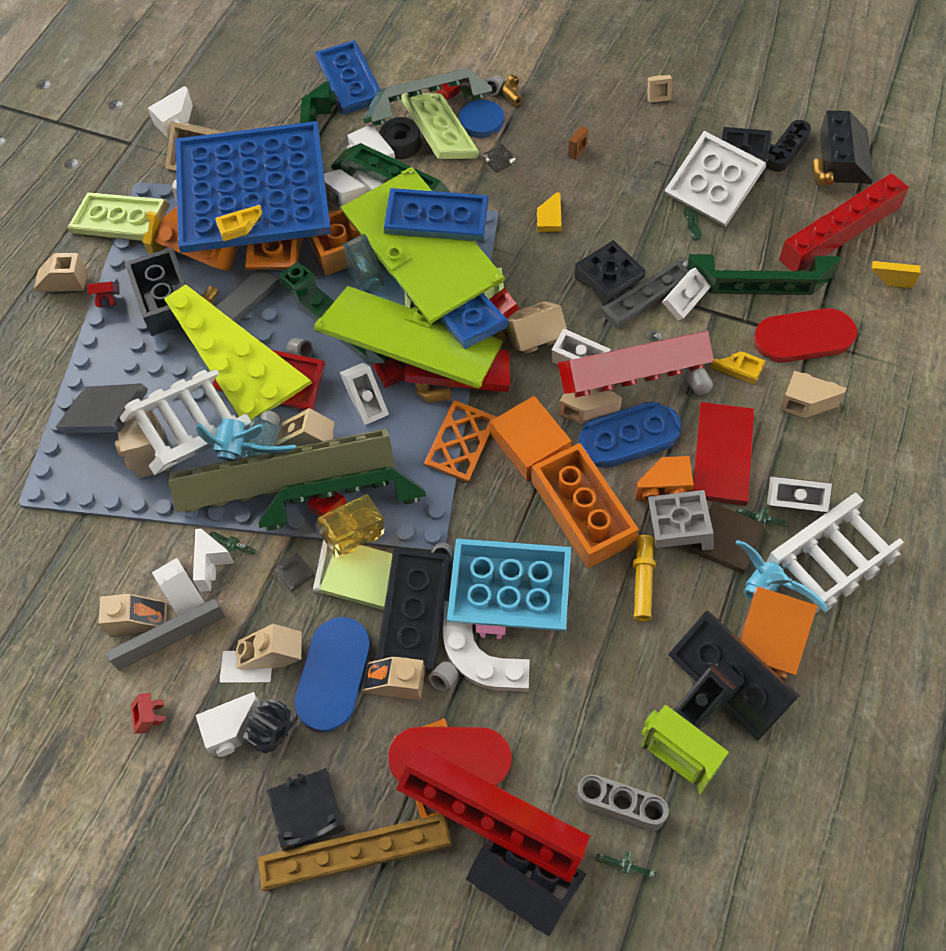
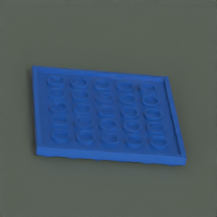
[175,121,331,253]

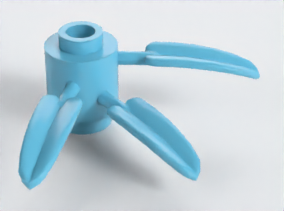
[196,418,296,461]
[736,540,828,612]

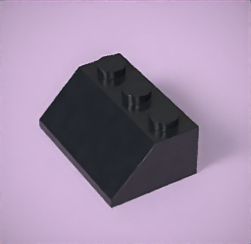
[820,110,873,184]
[466,840,587,937]

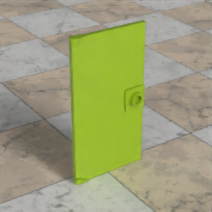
[340,167,505,324]
[314,286,503,389]

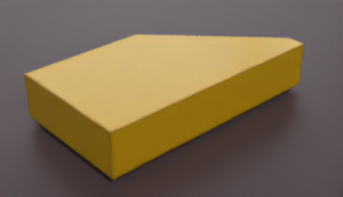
[537,193,561,232]
[215,205,262,242]
[143,211,166,255]
[872,261,921,288]
[710,351,766,385]

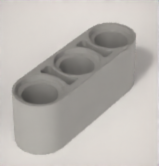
[577,774,669,831]

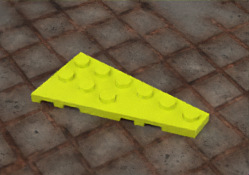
[164,284,313,423]

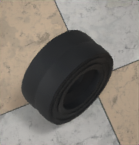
[379,117,421,159]

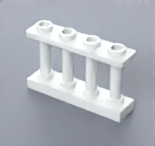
[120,369,252,475]
[767,492,904,614]

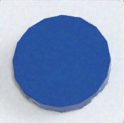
[459,100,504,138]

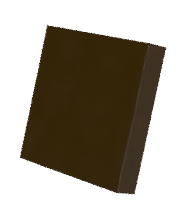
[691,502,765,574]

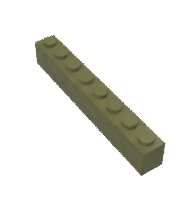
[168,428,395,513]

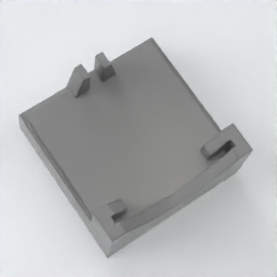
[648,490,714,551]

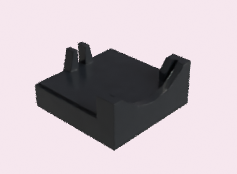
[721,127,773,182]
[574,240,646,306]
[266,768,346,851]

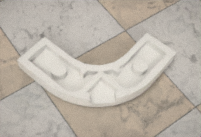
[443,601,530,692]

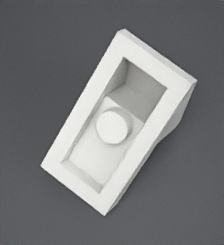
[193,529,234,592]
[152,558,205,616]

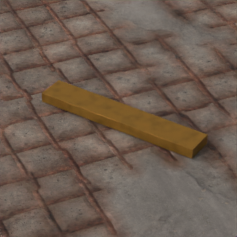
[258,814,452,892]

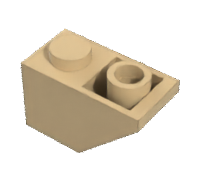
[34,253,87,292]
[780,371,846,418]
[559,388,622,425]
[236,624,302,669]

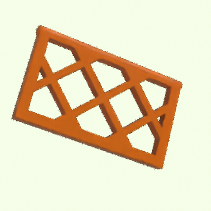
[424,400,497,483]

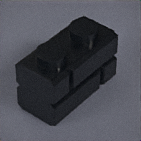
[673,660,744,730]

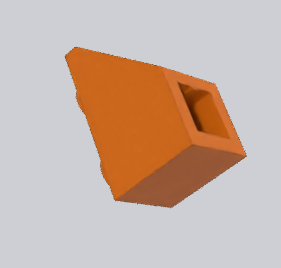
[635,456,694,502]

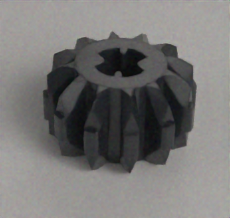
[243,698,294,754]

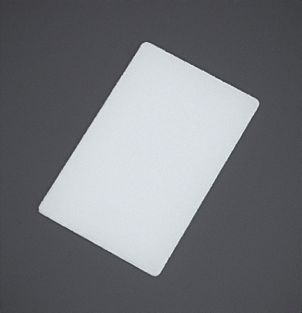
[220,651,272,682]

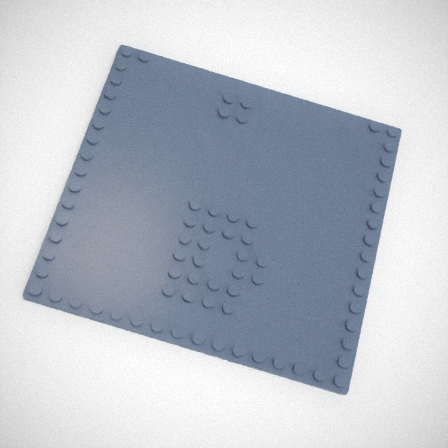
[19,182,498,552]

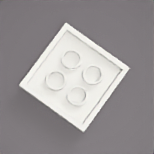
[665,131,766,227]

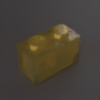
[317,494,385,558]

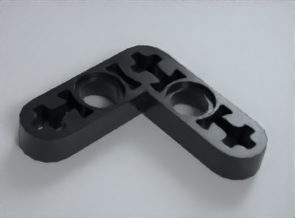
[767,120,811,172]

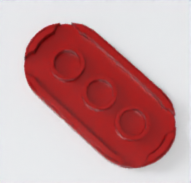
[754,308,857,362]
[388,727,512,786]

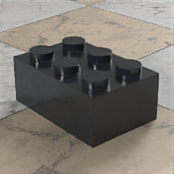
[124,247,187,336]

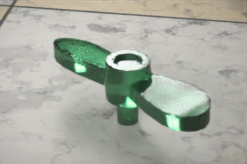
[684,206,702,241]
[736,507,789,527]
[209,532,257,555]
[595,851,656,878]

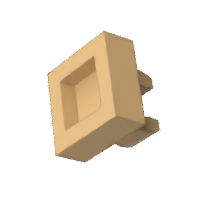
[647,75,672,103]

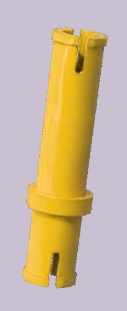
[633,535,656,622]

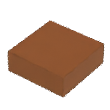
[568,126,589,160]

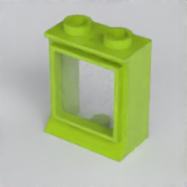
[641,704,729,796]

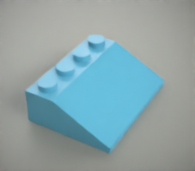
[447,539,571,632]

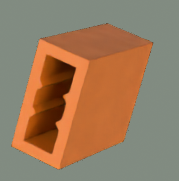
[490,396,572,481]
[739,586,817,678]

